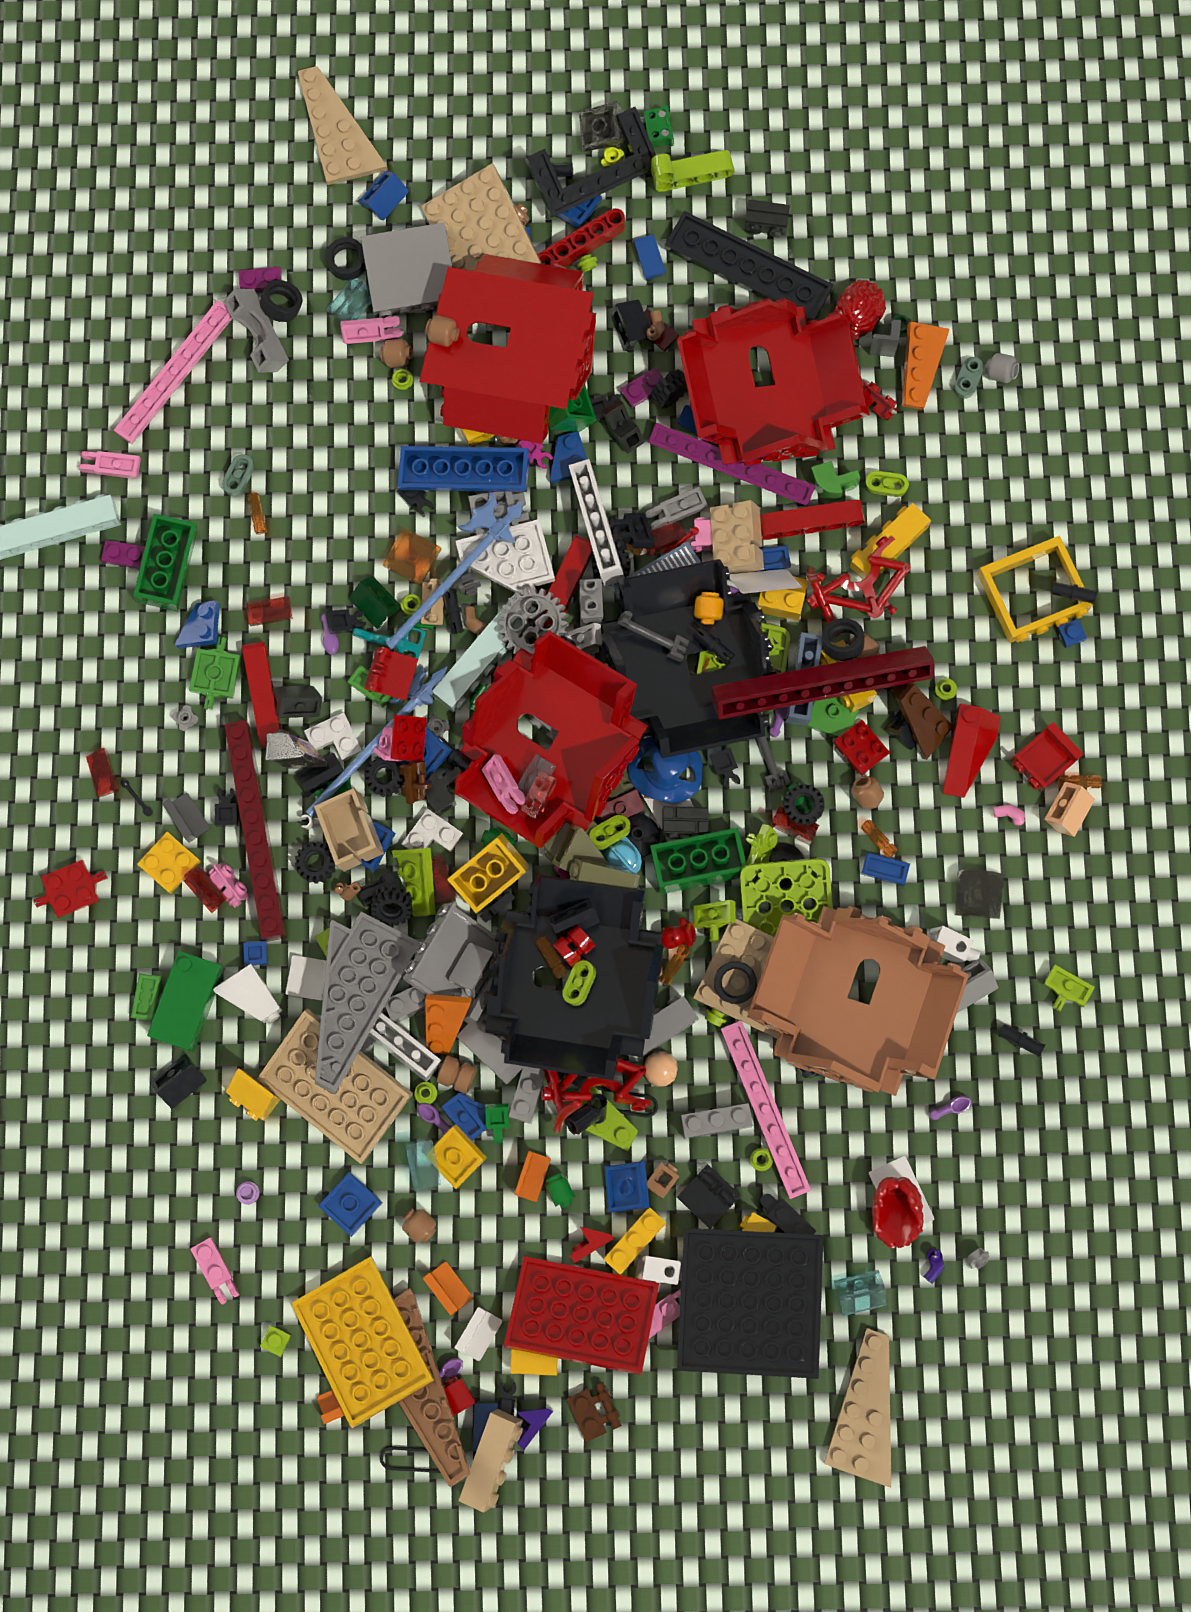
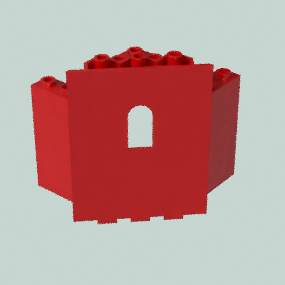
[419,254,596,444]
[677,298,870,466]
[454,630,648,849]

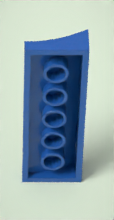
[398,446,531,492]

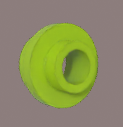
[577,254,598,272]
[392,369,413,390]
[401,594,422,616]
[935,678,957,700]
[705,1007,727,1027]
[415,1082,437,1104]
[750,1148,773,1171]

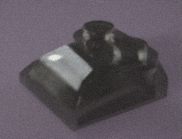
[579,101,625,152]
[955,870,1004,919]

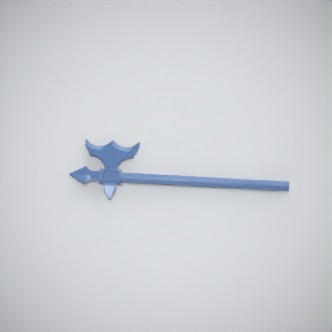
[385,491,524,650]
[305,665,447,817]

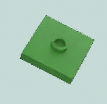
[806,696,859,738]

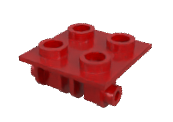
[364,647,419,701]
[391,715,426,761]
[833,720,890,776]

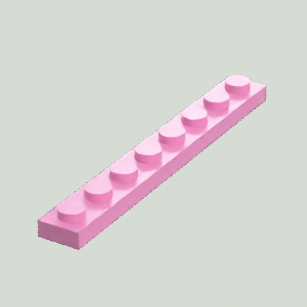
[114,300,232,444]
[721,1020,811,1199]

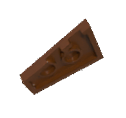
[896,683,954,760]

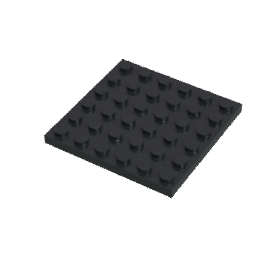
[677,1228,824,1379]

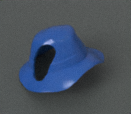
[628,737,703,803]

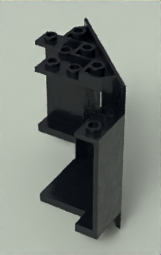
[601,559,779,758]
[484,874,665,1080]

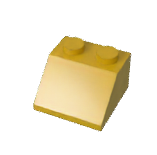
[758,570,808,621]
[226,1068,281,1121]

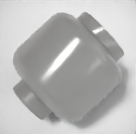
[985,353,1019,383]

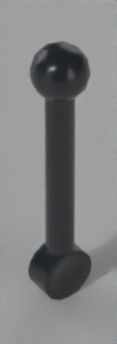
[121,779,153,816]

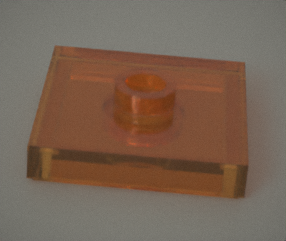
[383,528,442,586]

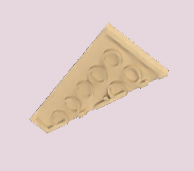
[298,66,388,185]
[824,1328,891,1488]

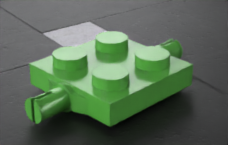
[189,637,241,710]

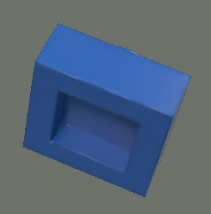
[1057,619,1087,648]
[243,941,268,966]

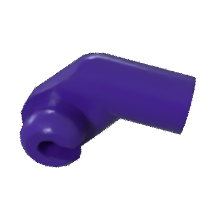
[923,1248,945,1284]

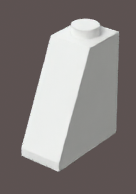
[213,964,283,1023]

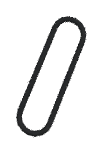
[595,1086,658,1118]
[380,1446,441,1473]

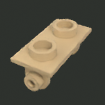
[421,579,444,625]

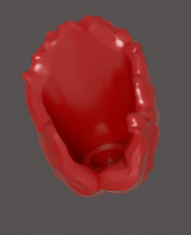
[834,280,886,340]
[872,1177,924,1248]

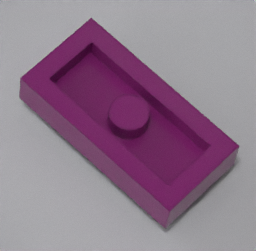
[238,267,282,292]
[620,367,663,408]
[101,540,145,569]

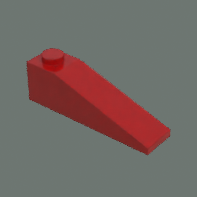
[942,704,1000,798]

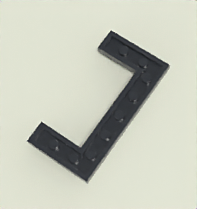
[525,106,656,218]

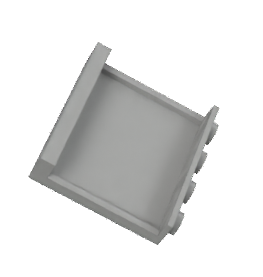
[361,222,452,318]
[403,901,499,1023]

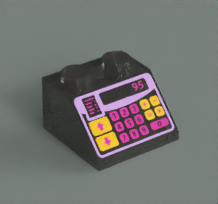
[266,730,327,769]

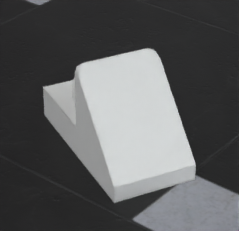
[565,623,602,653]

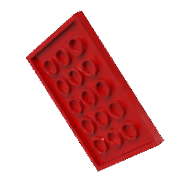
[504,1256,659,1375]

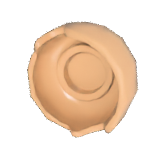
[644,1050,678,1087]

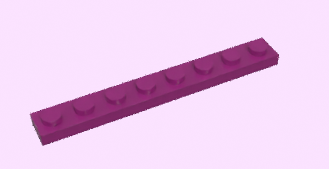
[648,423,816,506]

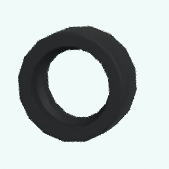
[326,237,366,280]
[260,280,303,322]
[822,618,865,661]
[714,961,757,1004]

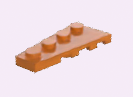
[902,322,950,410]

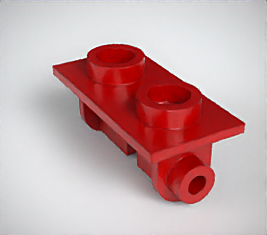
[863,381,899,421]

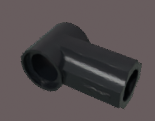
[359,871,404,907]
[565,1093,607,1135]

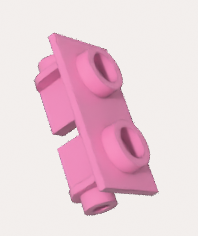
[209,863,251,908]

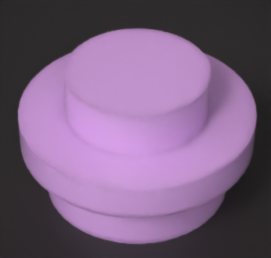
[236,1181,260,1205]

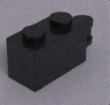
[760,1194,816,1234]

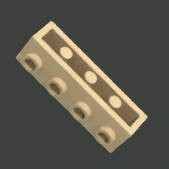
[459,1409,523,1513]

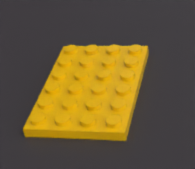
[291,1256,434,1428]

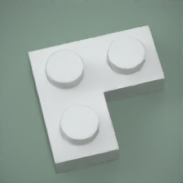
[304,712,362,762]
[402,808,464,852]

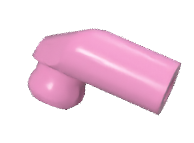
[993,804,1025,825]

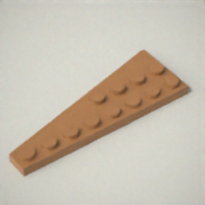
[394,1288,471,1487]

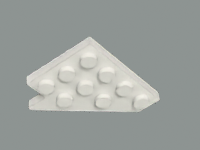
[456,519,555,604]

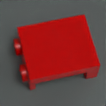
[1011,721,1083,792]

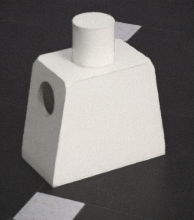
[928,926,980,963]
[635,1255,682,1285]

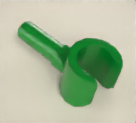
[403,616,434,632]

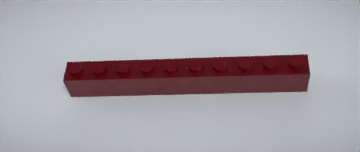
[711,646,934,719]
[224,720,288,942]

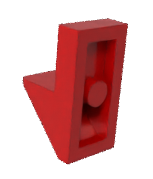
[570,1227,614,1263]

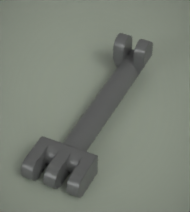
[617,611,689,662]
[757,736,791,792]

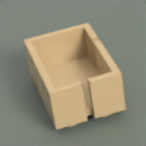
[710,500,764,574]
[314,788,384,872]

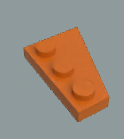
[425,994,472,1055]

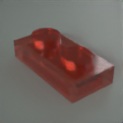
[246,596,293,627]
[432,855,458,905]

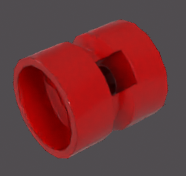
[552,924,596,967]

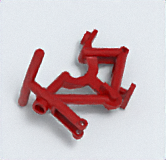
[806,535,911,637]
[541,1058,651,1133]

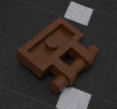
[567,1382,622,1442]

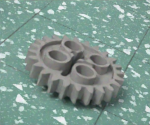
[498,588,569,655]

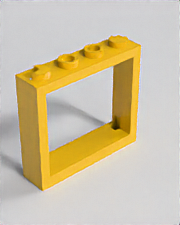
[977,535,1093,643]

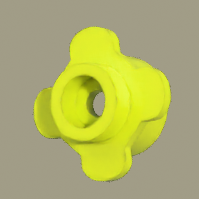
[601,147,624,167]

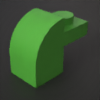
[810,461,860,500]

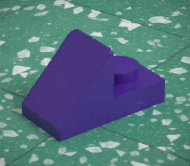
[517,1407,554,1450]

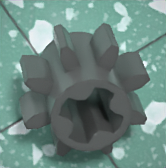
[456,568,481,597]

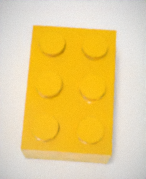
[447,833,530,913]

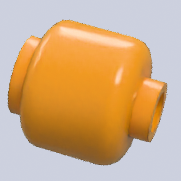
[694,592,724,625]

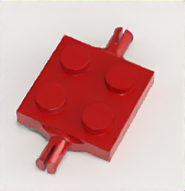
[34,860,108,918]

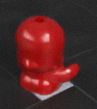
[660,917,696,950]

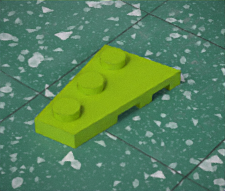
[392,848,436,916]
[571,1087,638,1152]

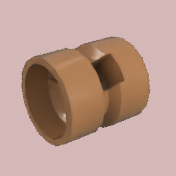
[437,1055,477,1094]

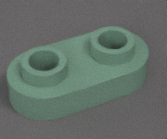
[954,357,984,399]
[222,454,254,496]

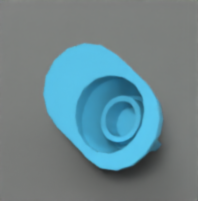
[597,837,642,873]

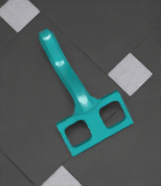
[352,627,426,659]

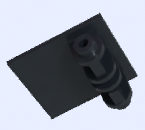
[676,1164,741,1229]

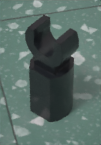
[499,1382,517,1416]

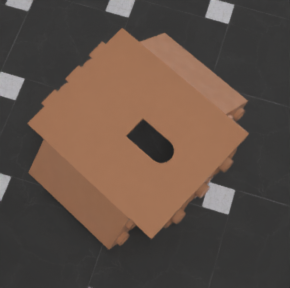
[747,906,969,1096]

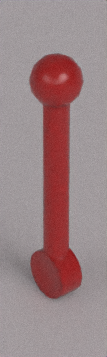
[664,527,699,554]

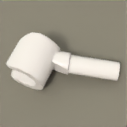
[300,815,320,830]

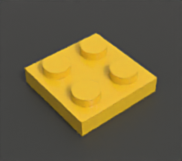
[137,832,201,894]
[425,1125,487,1189]

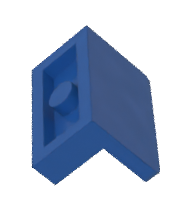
[358,171,409,221]

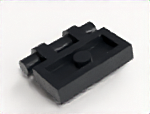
[609,513,655,551]

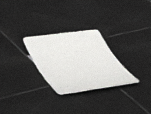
[286,955,326,1000]

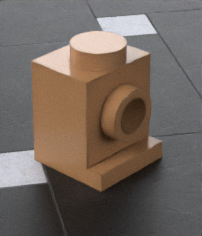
[647,1162,679,1199]

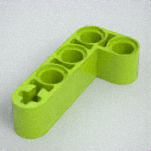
[651,150,735,192]

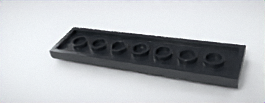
[664,211,834,321]

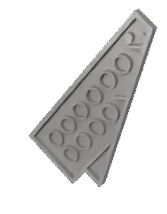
[315,912,420,1094]

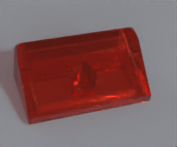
[644,520,686,556]
[86,748,120,798]

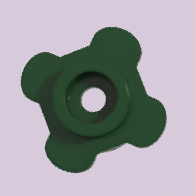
[887,314,912,337]

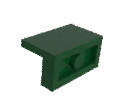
[349,576,401,629]

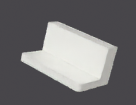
[455,1307,502,1361]

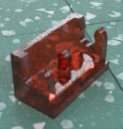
[770,806,820,845]

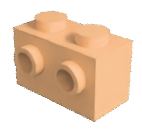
[1044,782,1095,837]

